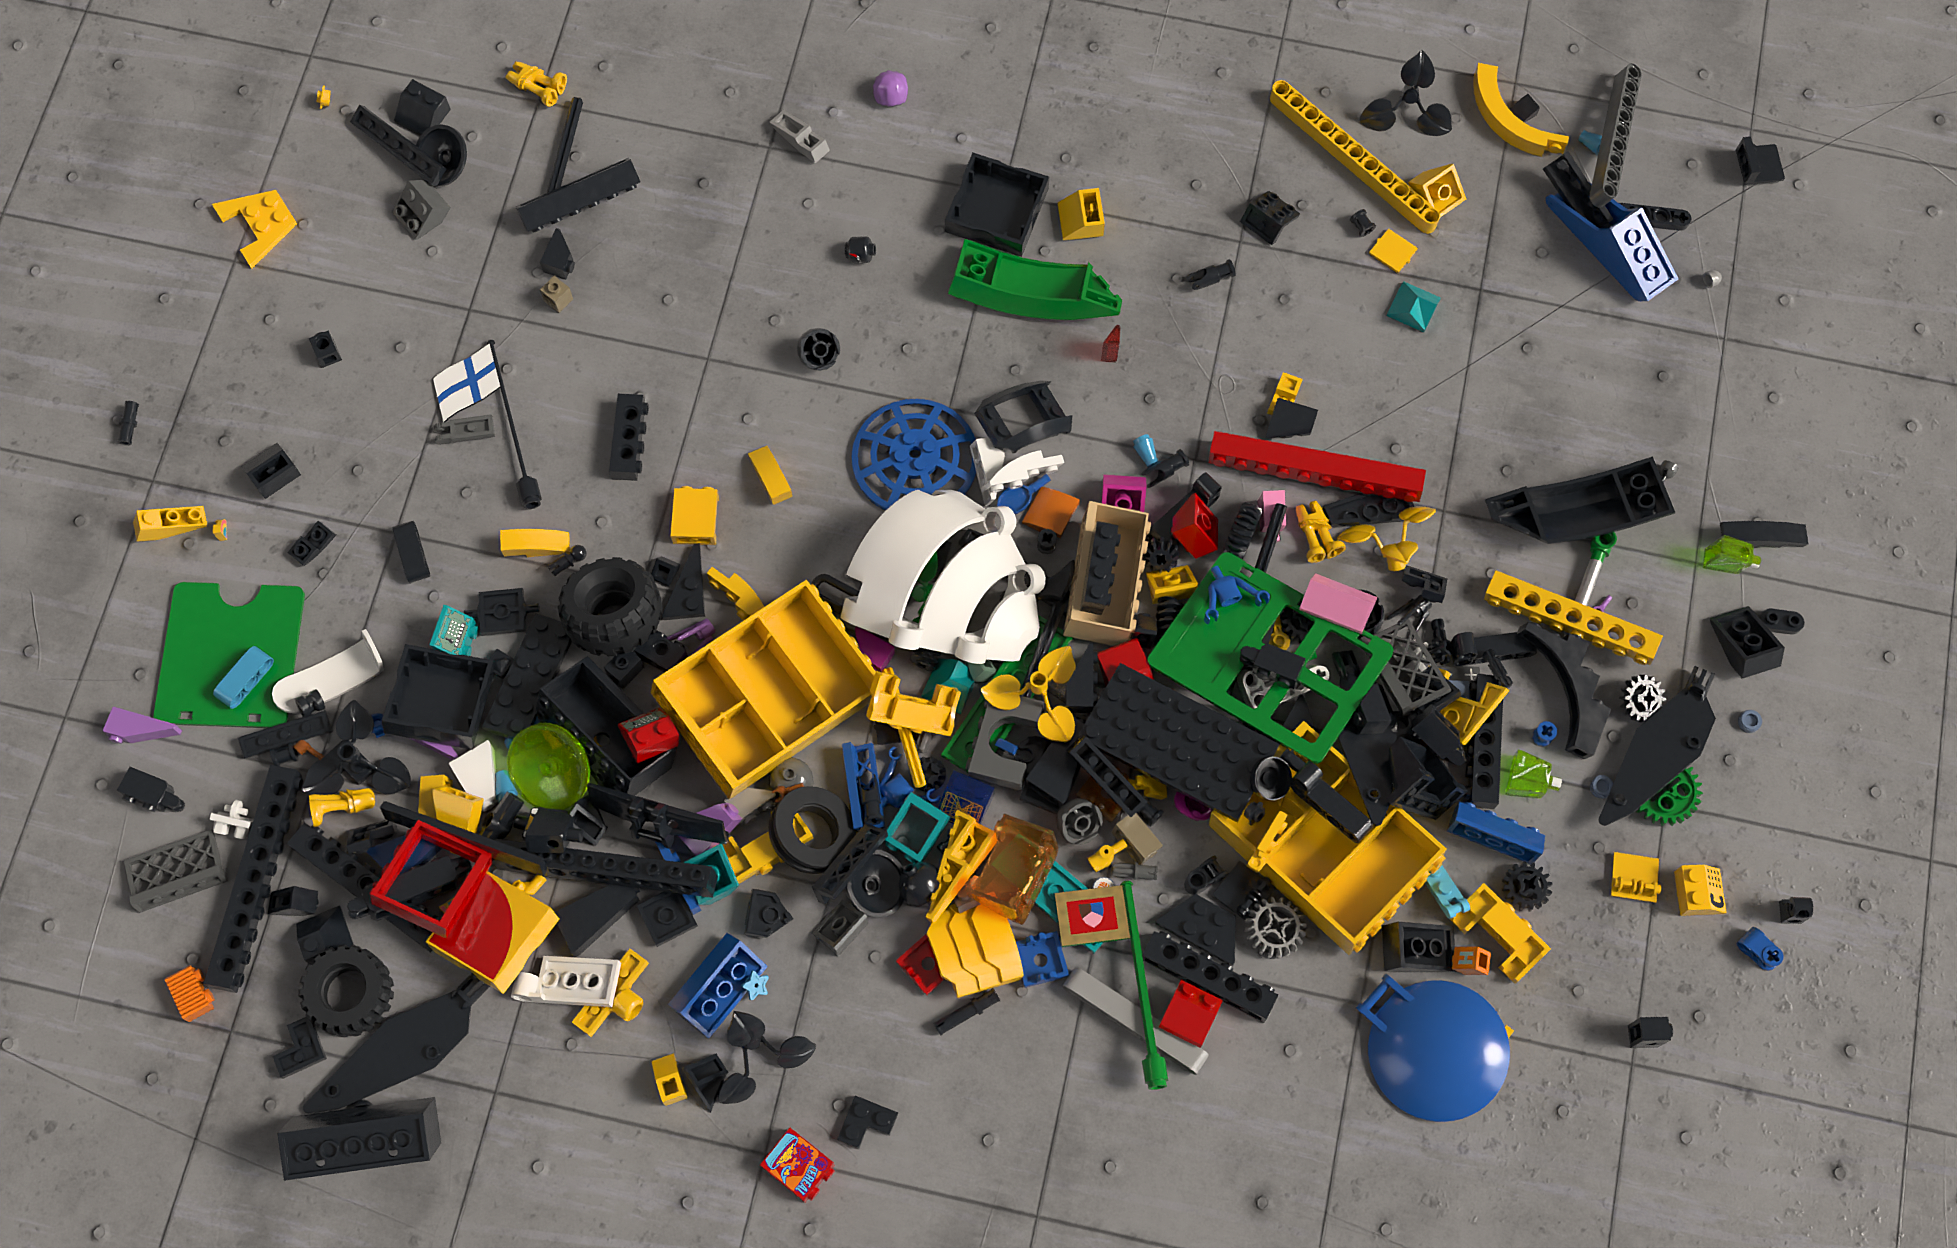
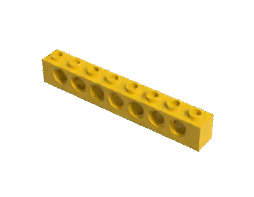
[1484,570,1663,665]

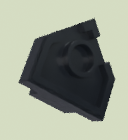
[744,889,793,938]

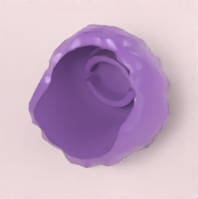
[873,70,908,107]

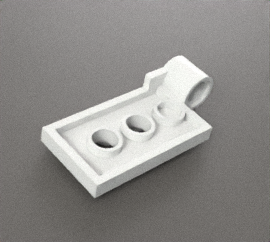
[511,956,621,1007]

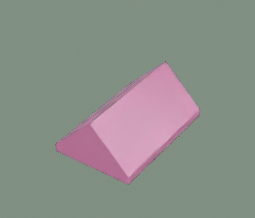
[1299,573,1377,634]

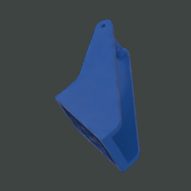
[1545,179,1679,302]

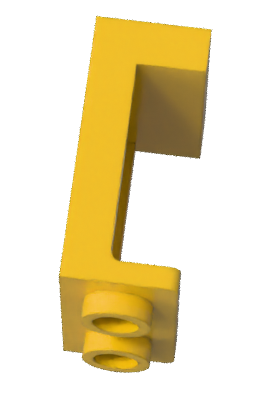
[671,486,719,545]

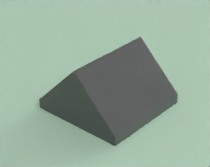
[812,900,868,956]

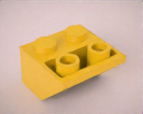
[1057,188,1105,240]

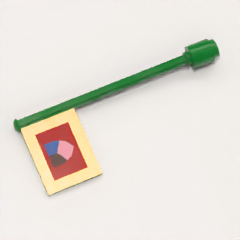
[1055,881,1168,1090]

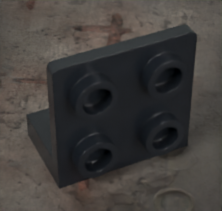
[1736,136,1785,185]
[1240,191,1300,245]

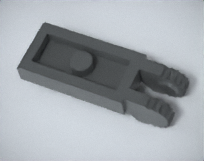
[434,414,495,445]

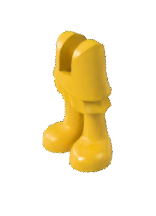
[505,61,567,107]
[1296,500,1346,563]
[309,788,375,827]

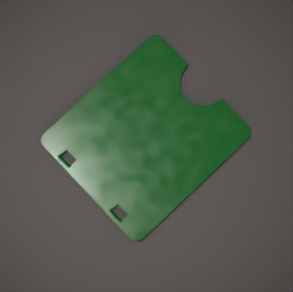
[154,582,305,728]

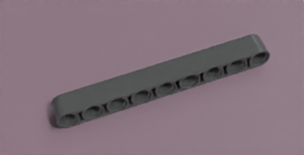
[1590,63,1642,208]

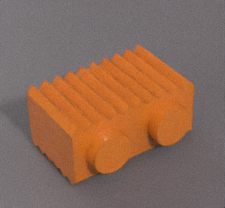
[164,965,215,1022]

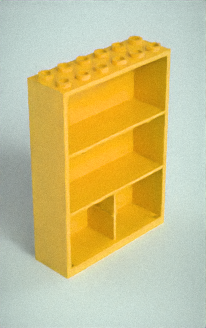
[651,579,876,800]
[1209,721,1447,955]

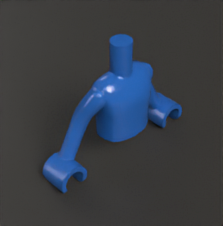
[1204,566,1270,624]
[880,747,941,808]

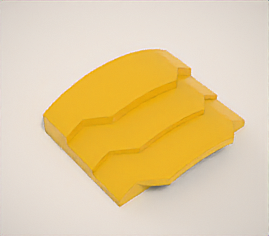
[926,892,1024,998]

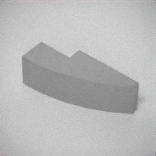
[770,110,830,163]

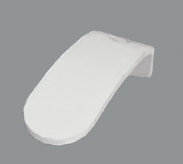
[272,629,384,714]

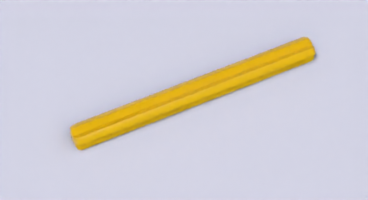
[881,667,926,788]

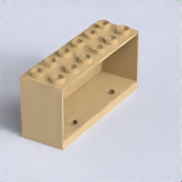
[1063,501,1151,646]

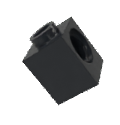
[309,330,342,368]

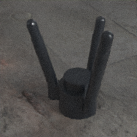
[1387,594,1432,640]

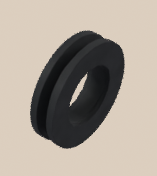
[768,786,856,874]

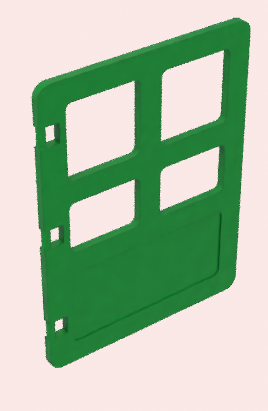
[1148,552,1393,764]

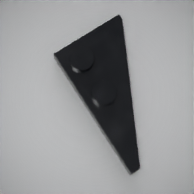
[662,543,705,620]

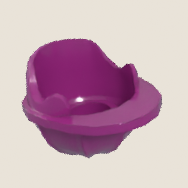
[1174,791,1213,821]

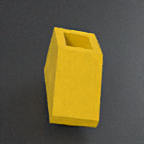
[652,1053,688,1106]

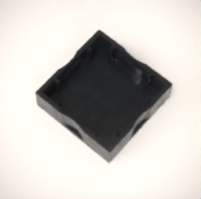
[945,152,1049,257]
[382,644,494,750]

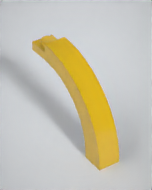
[1473,63,1569,157]

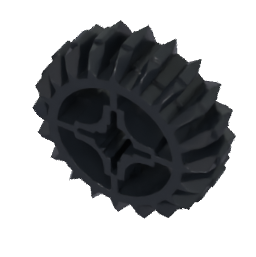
[1223,502,1262,559]

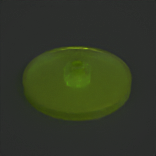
[507,723,590,810]

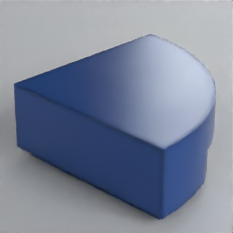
[995,738,1018,756]

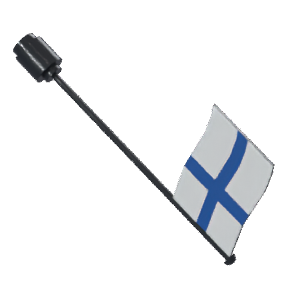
[433,339,542,509]

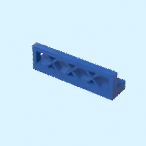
[842,742,886,832]

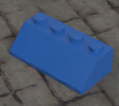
[1447,802,1545,864]
[668,933,768,1039]

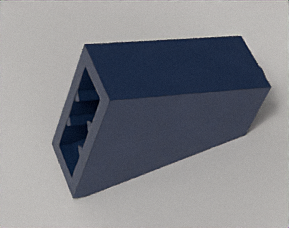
[366,835,442,875]

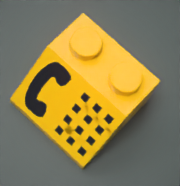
[1674,865,1726,916]

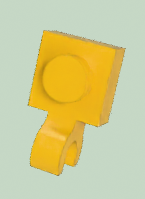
[1128,774,1167,800]

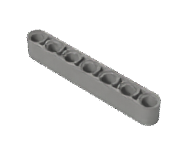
[1063,967,1209,1075]

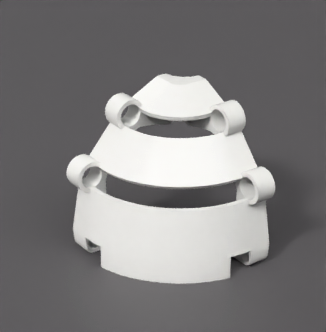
[840,490,1046,664]

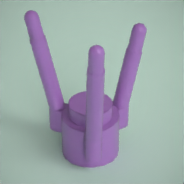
[666,618,716,656]

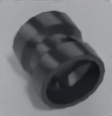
[295,689,325,718]

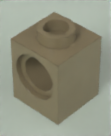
[540,276,573,313]

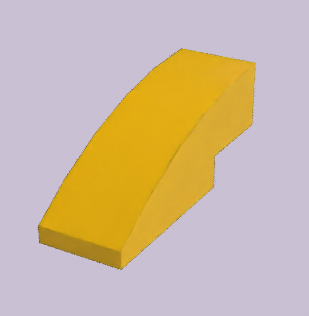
[748,446,792,505]
[500,529,570,558]

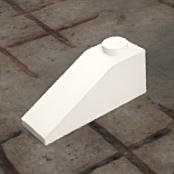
[970,437,1005,506]

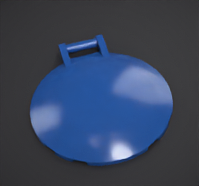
[1356,974,1510,1122]

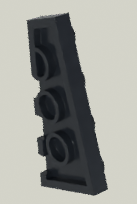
[1323,493,1415,527]

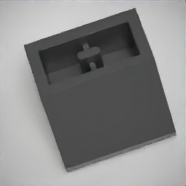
[392,180,451,239]

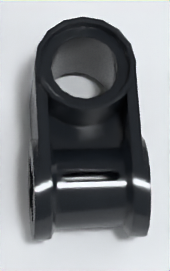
[1184,855,1229,895]

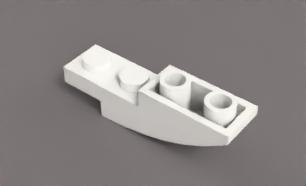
[982,450,1064,493]

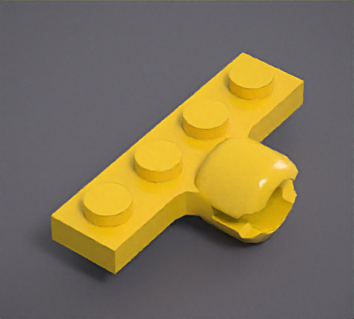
[572,948,649,1037]

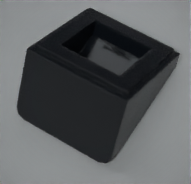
[1509,94,1540,123]
[651,556,680,586]

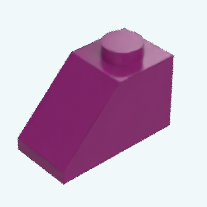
[855,626,895,672]

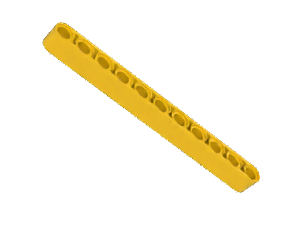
[1270,80,1440,234]

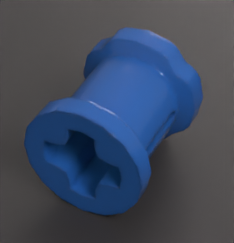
[1532,721,1557,747]

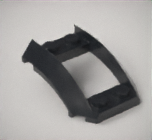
[974,380,1073,454]

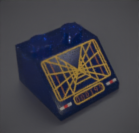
[938,770,995,824]

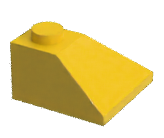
[1408,164,1466,217]

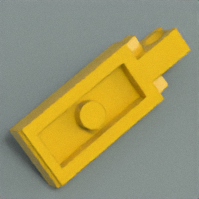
[1246,811,1288,873]

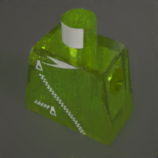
[1703,535,1761,574]
[1505,749,1562,798]

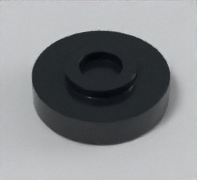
[1250,757,1292,800]

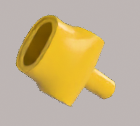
[1087,839,1128,873]

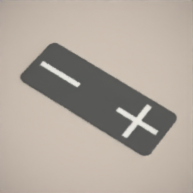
[1437,666,1480,683]

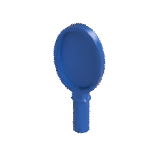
[997,474,1051,515]

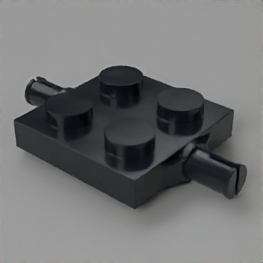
[464,588,540,636]

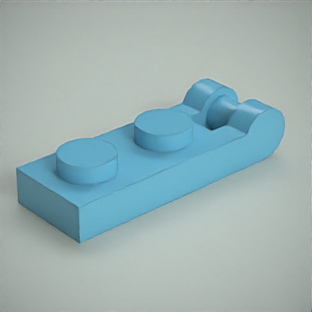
[1425,865,1470,919]

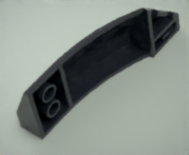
[1485,456,1675,544]

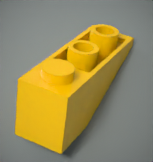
[133,506,207,541]

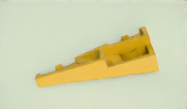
[926,810,999,924]

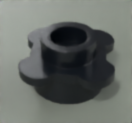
[1244,802,1265,826]

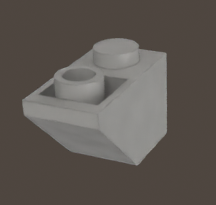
[724,788,777,826]

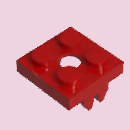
[896,934,945,996]

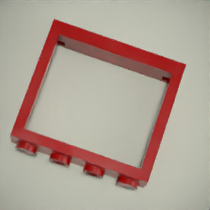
[370,820,492,938]

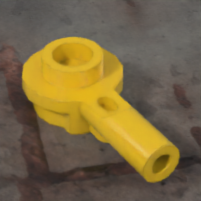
[1269,614,1290,650]

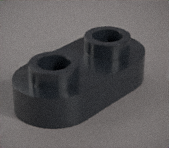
[1759,608,1805,635]

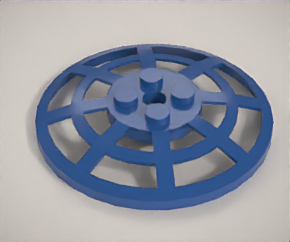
[852,399,977,511]

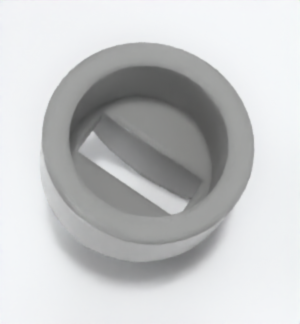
[1703,270,1722,288]

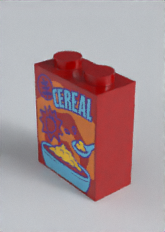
[760,1127,835,1203]

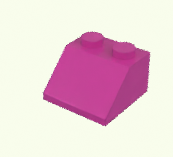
[1101,474,1146,512]

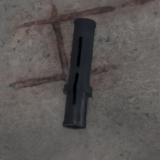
[933,988,1000,1036]

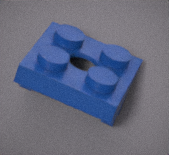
[1016,931,1069,988]

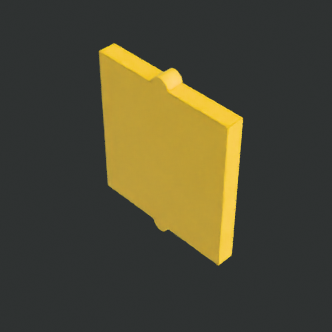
[1369,229,1418,273]

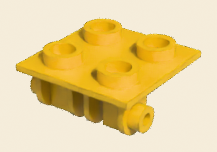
[1611,852,1661,903]

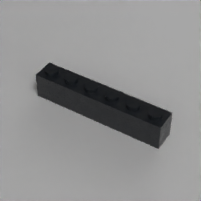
[516,158,640,233]

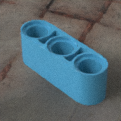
[213,646,274,709]

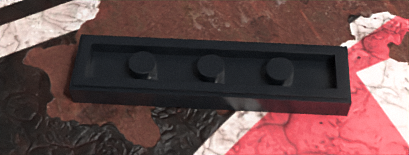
[238,710,333,759]

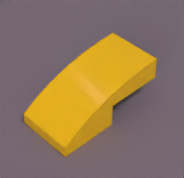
[1267,372,1303,415]

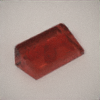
[1101,325,1120,363]

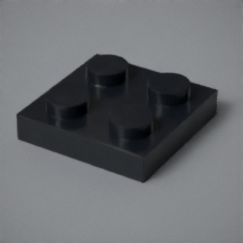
[636,892,698,947]

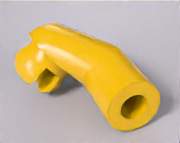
[512,875,547,896]

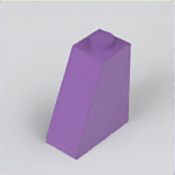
[679,803,742,856]

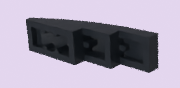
[1720,521,1809,548]

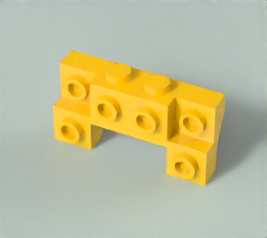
[866,671,961,736]
[712,812,813,884]
[1450,883,1551,984]

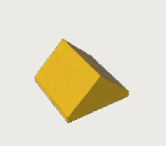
[1146,565,1198,604]

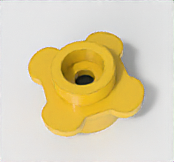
[317,85,331,109]

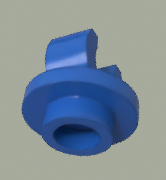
[371,713,385,738]

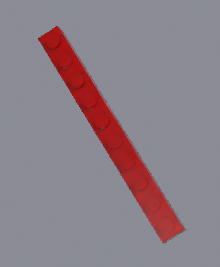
[1208,431,1426,502]

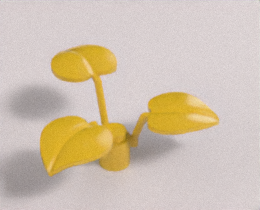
[1337,506,1436,571]
[981,646,1076,742]

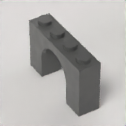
[966,696,1045,791]

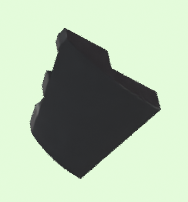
[1265,398,1318,441]

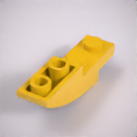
[707,567,764,621]

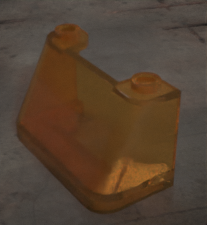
[965,813,1058,925]

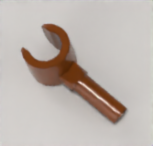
[294,740,324,760]
[772,783,804,802]

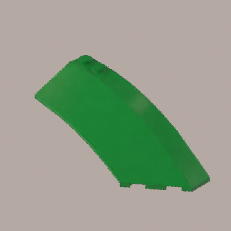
[948,239,1122,320]

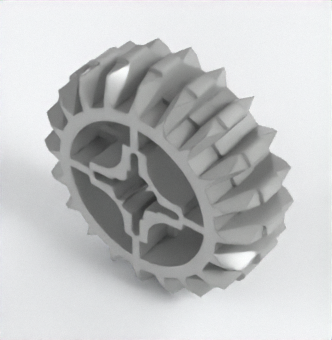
[1245,897,1307,959]

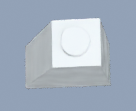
[449,740,498,812]

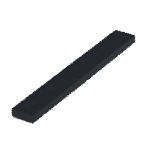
[380,801,547,877]

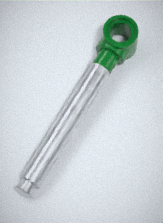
[1562,532,1617,638]

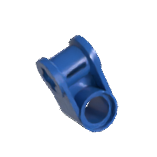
[1736,927,1784,971]

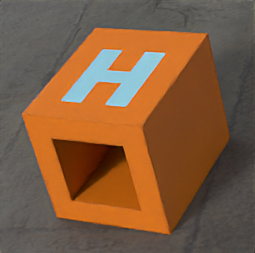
[1452,946,1491,975]

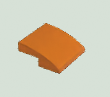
[1022,487,1080,538]

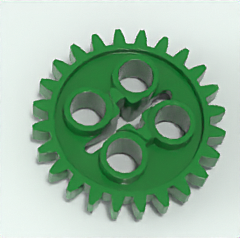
[1637,767,1703,826]

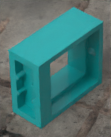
[885,792,951,863]

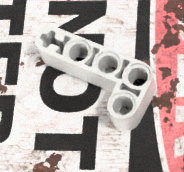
[1237,664,1329,709]

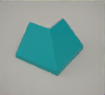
[1386,281,1441,332]
[921,659,976,715]

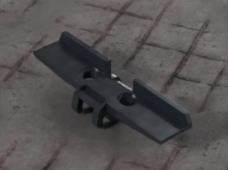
[586,782,729,849]

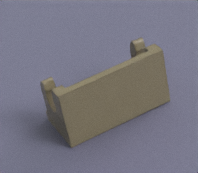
[1111,813,1163,865]

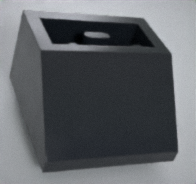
[241,443,301,499]

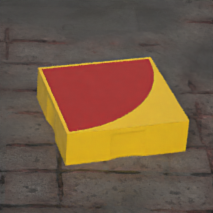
[426,871,559,994]

